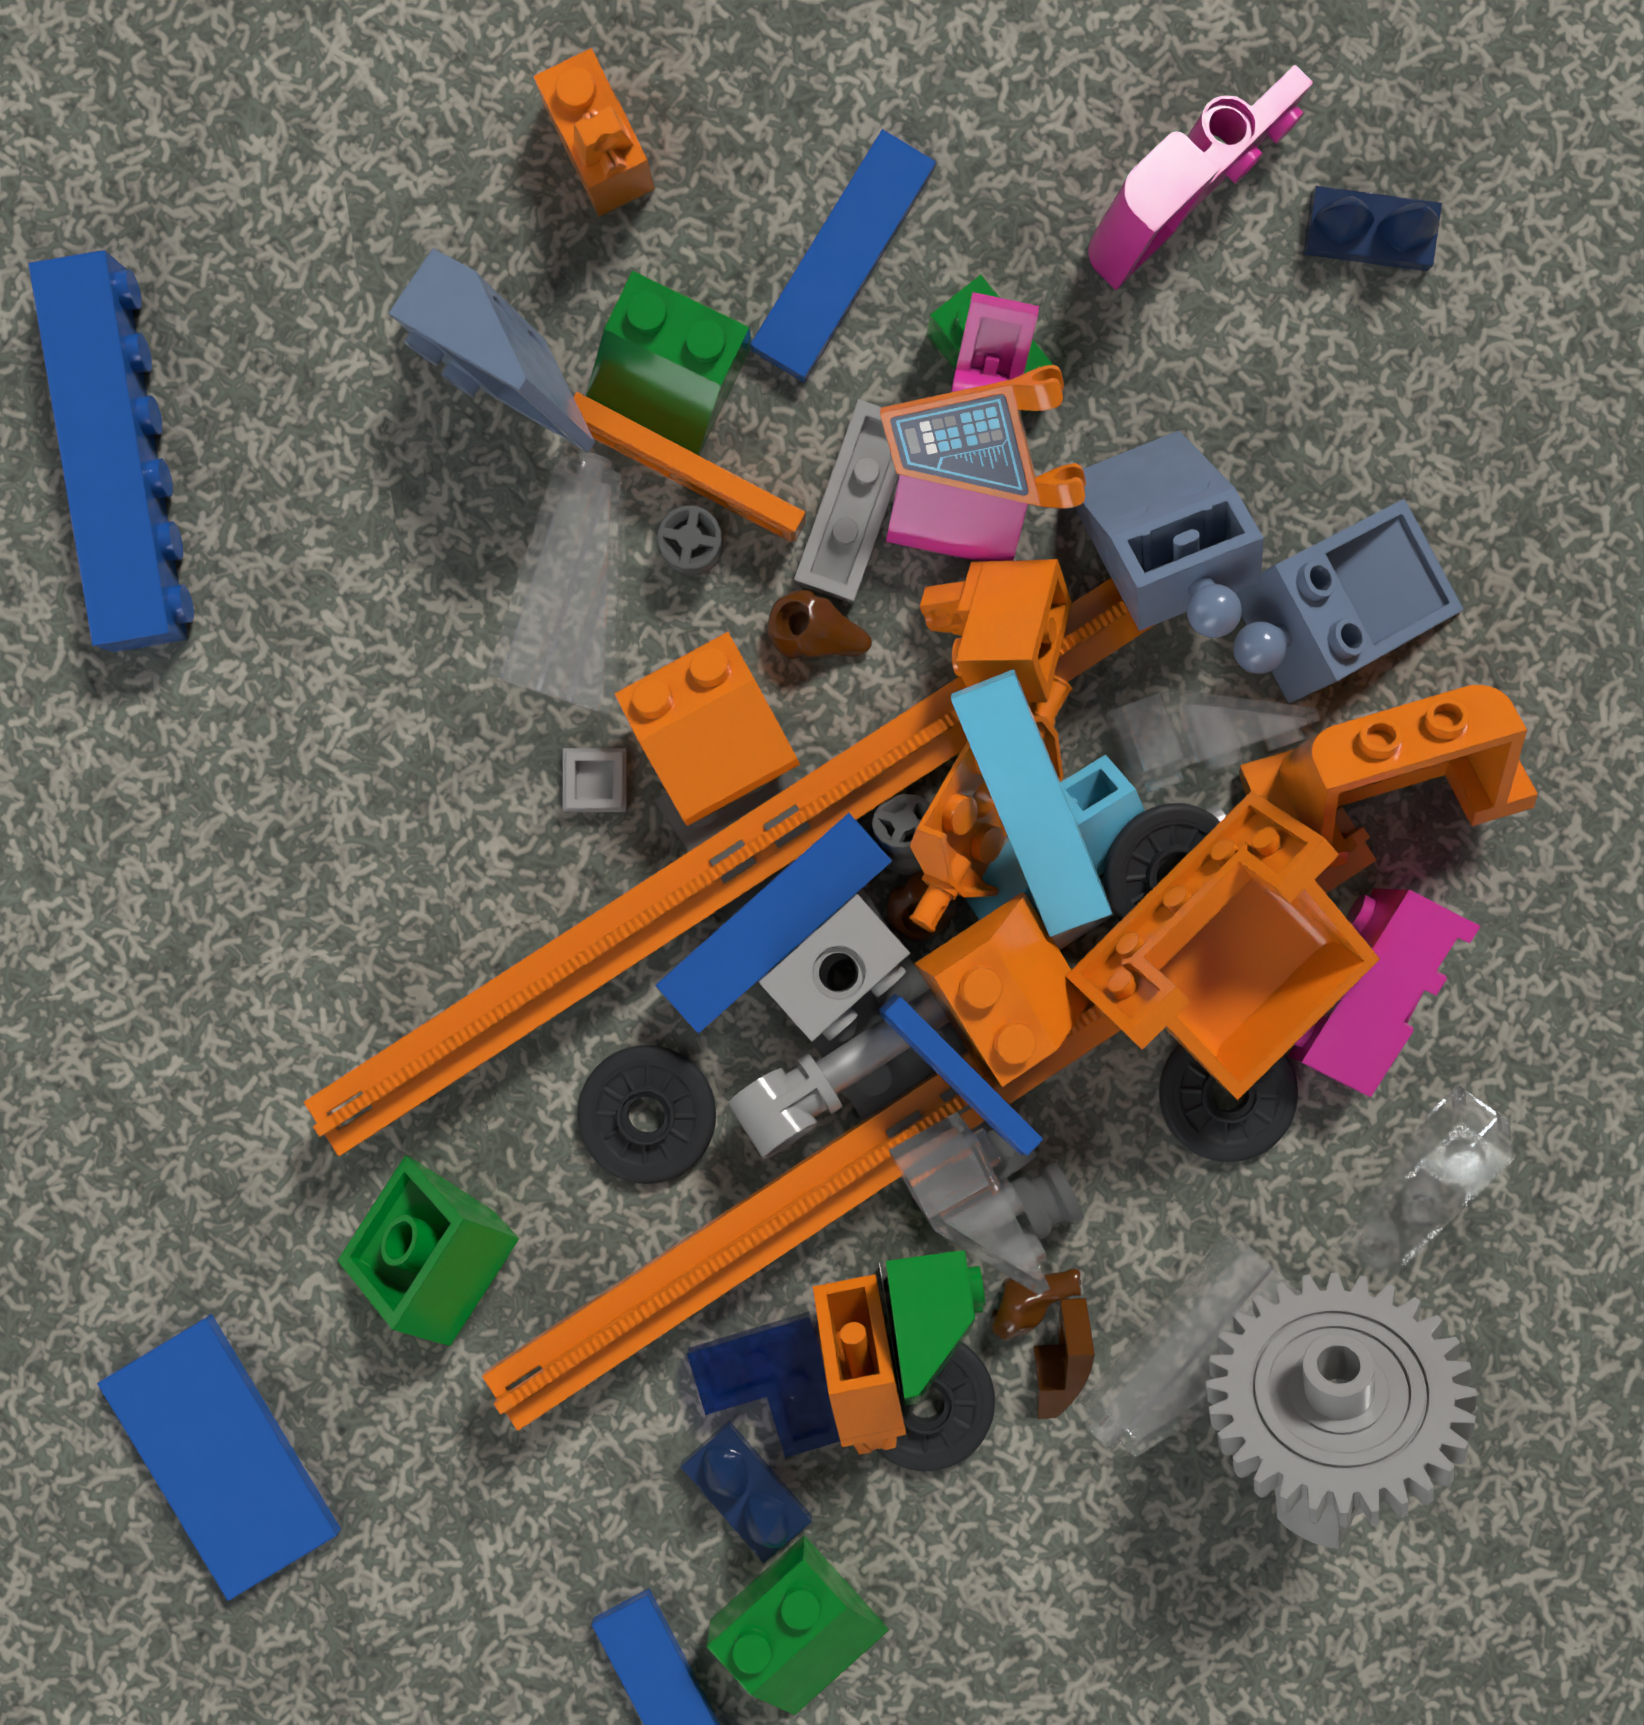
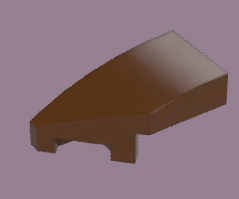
[1034,1298,1095,1419]

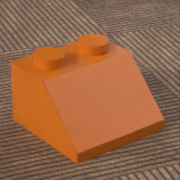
[614,632,801,826]
[914,892,1090,1087]

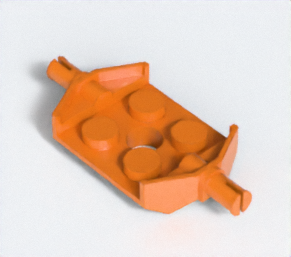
[909,676,1073,932]

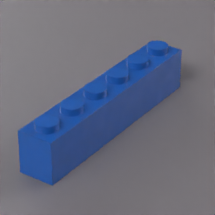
[28,250,194,652]

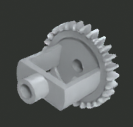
[1206,1273,1477,1549]

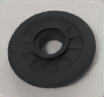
[1103,803,1221,922]
[1159,1043,1298,1162]
[577,1045,716,1184]
[875,1339,995,1472]

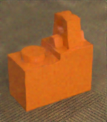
[533,48,655,217]
[920,559,1072,703]
[812,1274,906,1455]

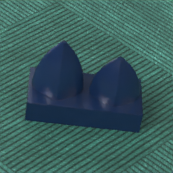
[1303,186,1442,271]
[681,1420,812,1563]

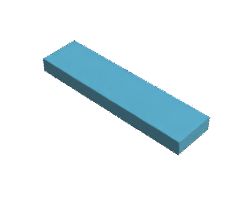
[951,669,1112,937]

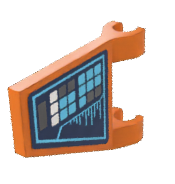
[879,365,1086,508]

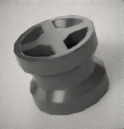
[658,506,723,575]
[872,794,930,875]
[1009,1161,1084,1241]

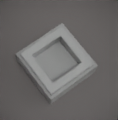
[563,748,628,812]

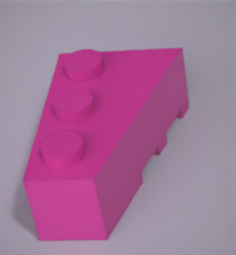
[1288,888,1481,1097]

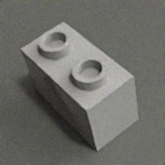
[758,894,910,1041]

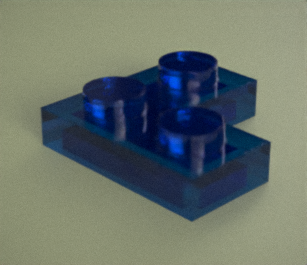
[687,1311,840,1458]

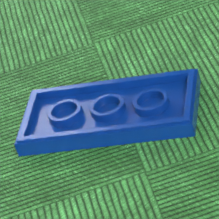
[97,1314,341,1601]

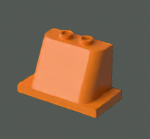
[1239,685,1538,870]
[1066,791,1380,1100]

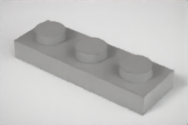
[794,399,900,604]

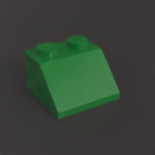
[586,271,752,456]
[337,1155,520,1346]
[886,1250,985,1405]
[706,1535,889,1715]

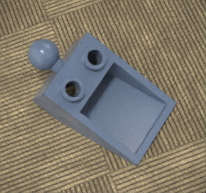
[388,248,595,453]
[1075,430,1264,638]
[1233,498,1464,704]

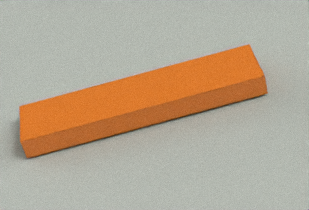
[574,391,806,543]

